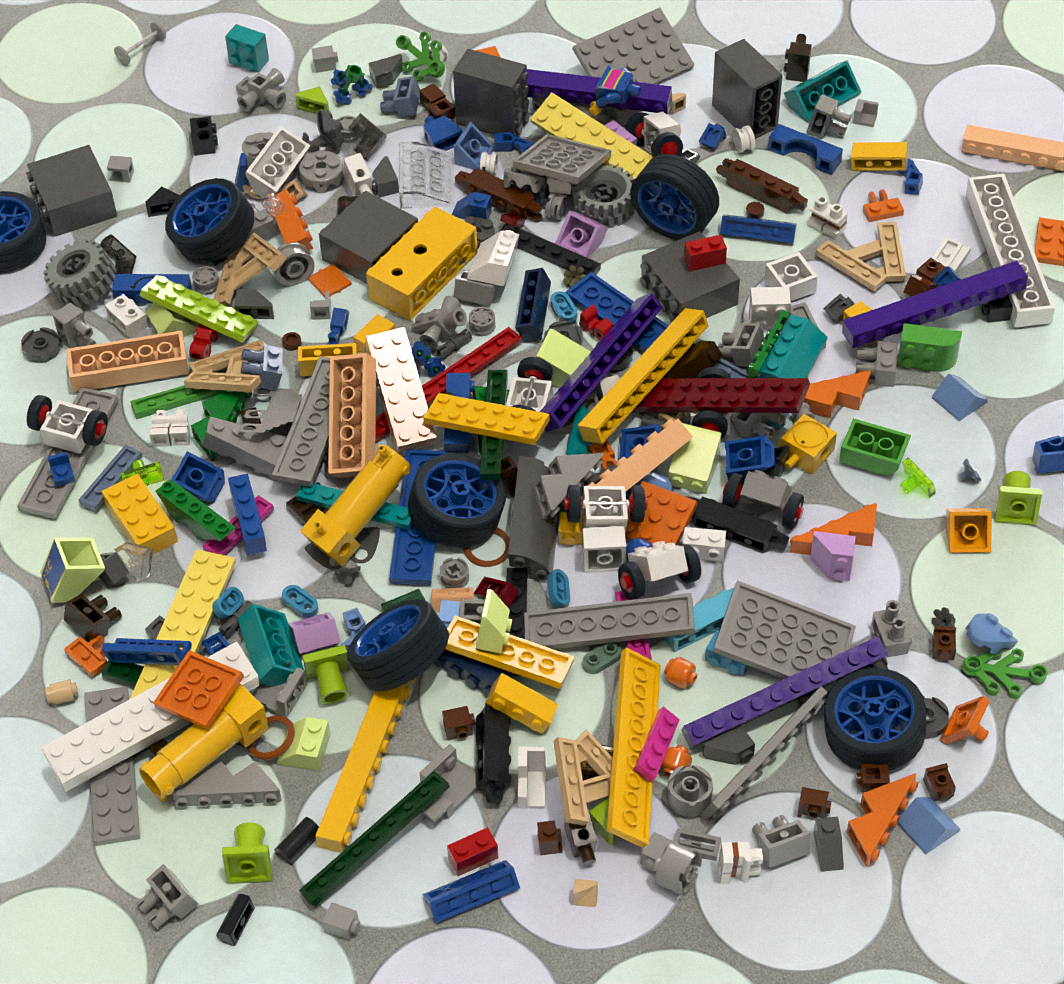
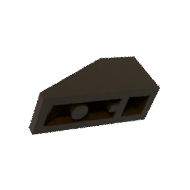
[663,340,723,378]

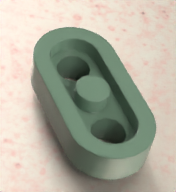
[583,642,621,674]

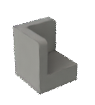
[853,99,879,127]
[107,156,134,183]
[310,290,331,320]
[419,794,454,822]

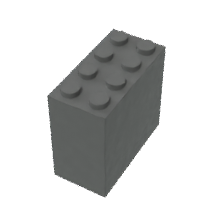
[712,39,782,139]
[453,49,530,136]
[26,145,117,237]
[319,191,418,284]
[640,231,740,322]

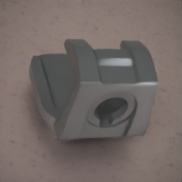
[302,109,344,154]

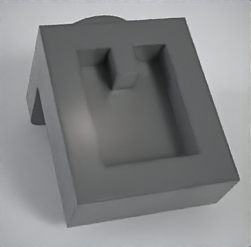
[823,293,855,323]

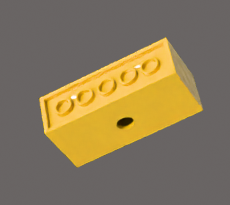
[366,206,478,321]

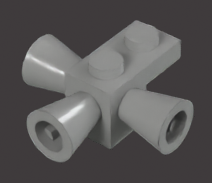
[236,68,286,112]
[411,296,467,349]

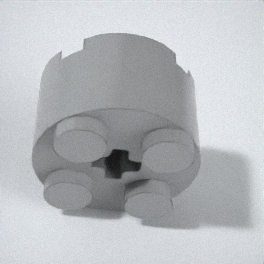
[667,765,713,819]
[653,841,702,895]

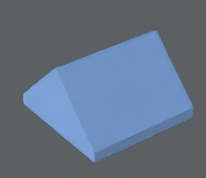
[454,122,495,170]
[932,374,988,421]
[897,797,960,854]

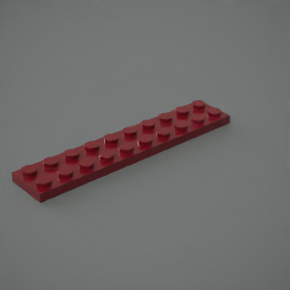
[632,378,810,413]

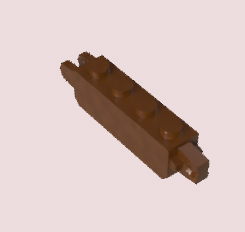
[716,158,808,213]
[455,169,542,222]

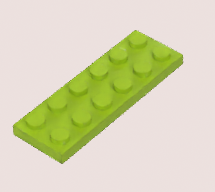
[140,275,259,343]

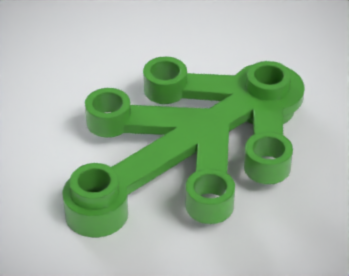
[396,31,445,81]
[962,648,1048,699]

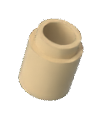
[45,679,78,705]

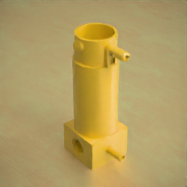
[300,445,412,567]
[139,683,269,802]

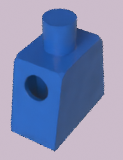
[423,116,463,156]

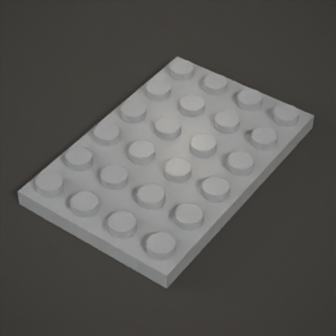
[572,7,695,84]
[712,580,856,696]

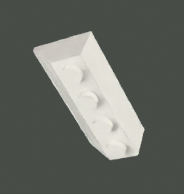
[245,126,311,202]
[467,230,519,286]

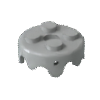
[299,150,344,193]
[503,167,548,193]

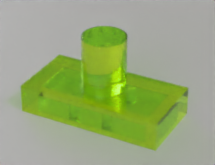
[900,457,936,498]
[120,460,164,486]

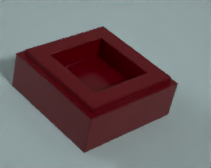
[500,213,525,227]

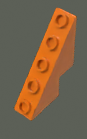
[803,371,871,418]
[790,503,877,555]
[847,773,919,867]

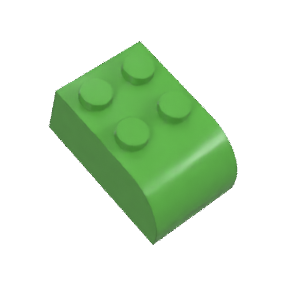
[897,323,962,372]
[839,418,911,475]

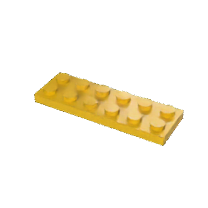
[423,393,550,445]
[445,616,574,689]

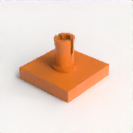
[940,696,990,744]

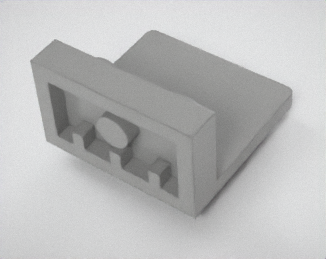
[252,667,307,717]
[419,744,478,810]

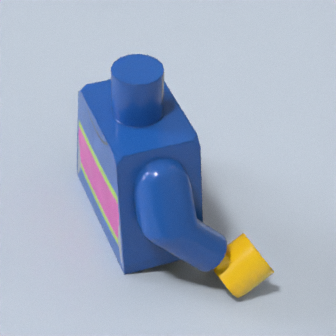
[589,65,641,116]

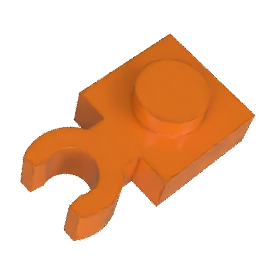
[589,440,617,471]

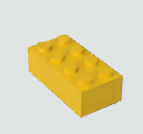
[101,474,178,560]

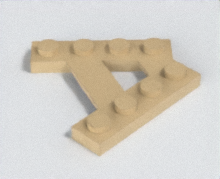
[816,222,906,292]
[214,233,287,307]
[184,339,264,393]
[553,729,612,826]

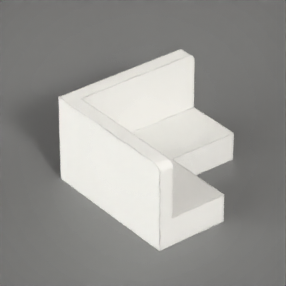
[518,747,546,809]

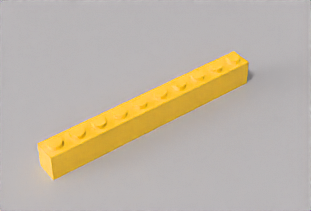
[578,308,709,444]
[315,677,417,853]

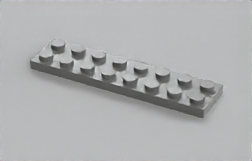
[272,356,330,487]
[17,387,119,519]
[524,593,695,649]
[84,686,140,846]
[699,686,827,821]

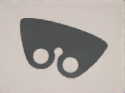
[305,527,380,571]

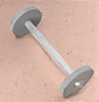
[114,21,166,65]

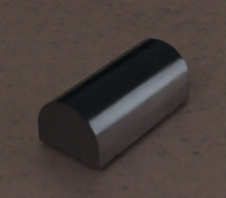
[274,817,319,865]
[216,894,255,946]

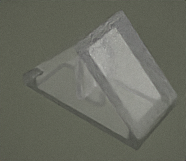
[114,542,153,583]

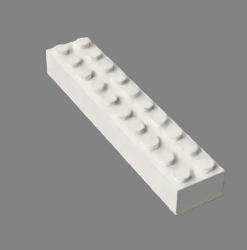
[966,174,1055,328]
[42,642,259,792]

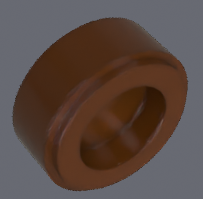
[746,202,765,219]
[282,332,302,351]

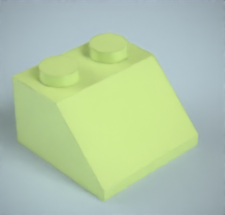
[146,302,199,337]
[476,589,512,653]
[277,717,330,771]

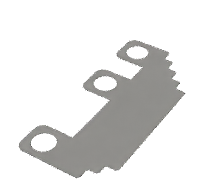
[239,388,302,433]

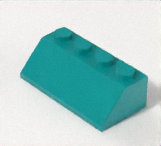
[784,60,862,122]
[760,314,828,378]
[237,603,306,687]

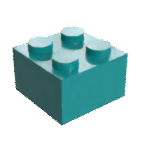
[225,24,269,72]

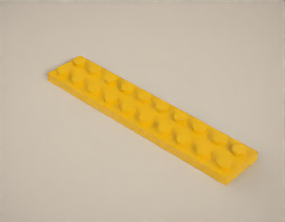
[607,647,661,848]

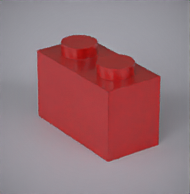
[684,235,727,271]
[447,827,499,876]

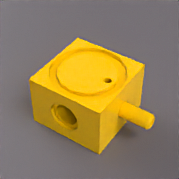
[780,414,837,475]

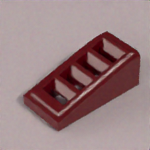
[474,576,519,608]

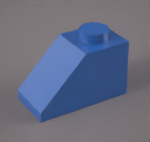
[452,192,492,219]

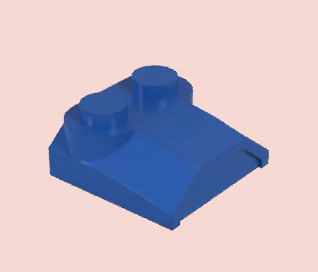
[618,424,662,460]

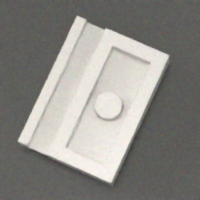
[932,237,971,272]

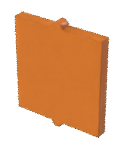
[308,264,352,297]

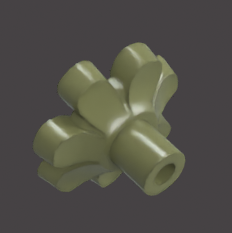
[563,265,587,288]

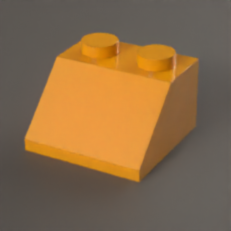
[946,508,992,553]

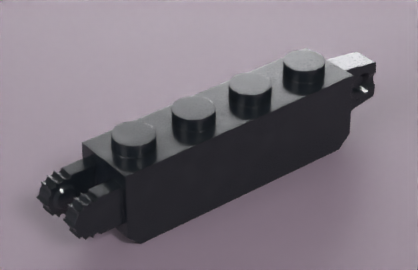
[686,496,790,553]
[476,703,511,805]

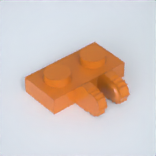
[863,189,904,222]
[64,635,109,678]

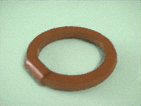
[463,527,510,567]
[247,715,295,760]

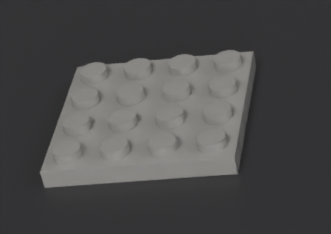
[513,134,611,184]

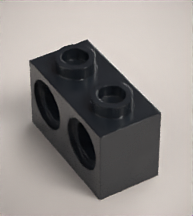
[190,116,218,156]
[981,295,1013,323]

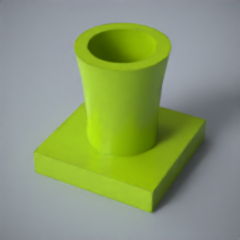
[995,471,1042,525]
[303,645,350,704]
[222,822,273,884]

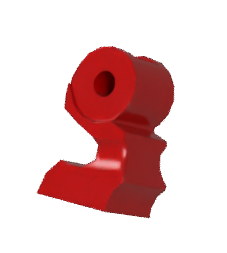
[579,304,614,341]
[189,324,218,360]

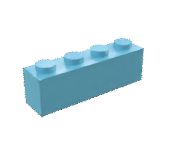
[663,588,734,652]

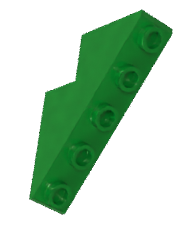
[191,390,252,461]
[155,479,236,541]

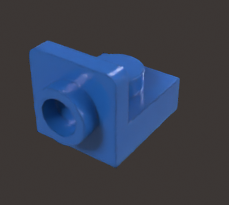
[699,123,727,150]
[933,266,961,288]
[48,452,76,487]

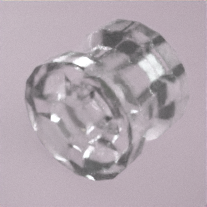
[261,193,284,216]

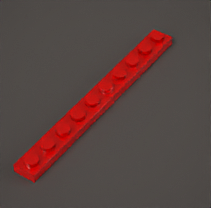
[375,327,522,443]

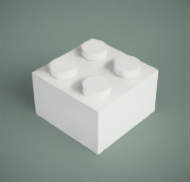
[765,252,818,301]
[749,287,791,330]
[583,526,626,573]

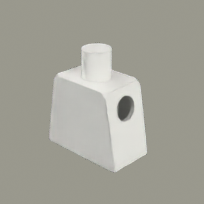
[344,153,373,196]

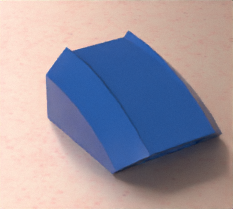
[725,436,775,481]
[171,451,225,502]

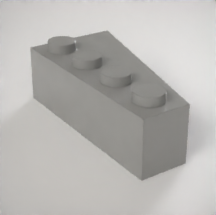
[202,417,287,482]

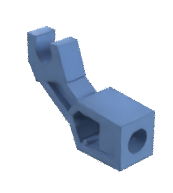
[341,608,366,650]

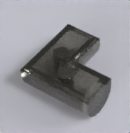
[349,113,387,161]
[100,234,137,282]

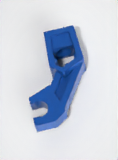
[494,132,534,154]
[898,158,923,195]
[326,307,350,345]

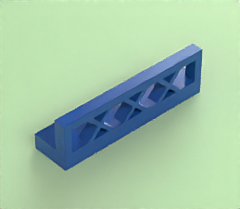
[720,214,797,243]
[101,638,192,665]
[423,860,520,923]

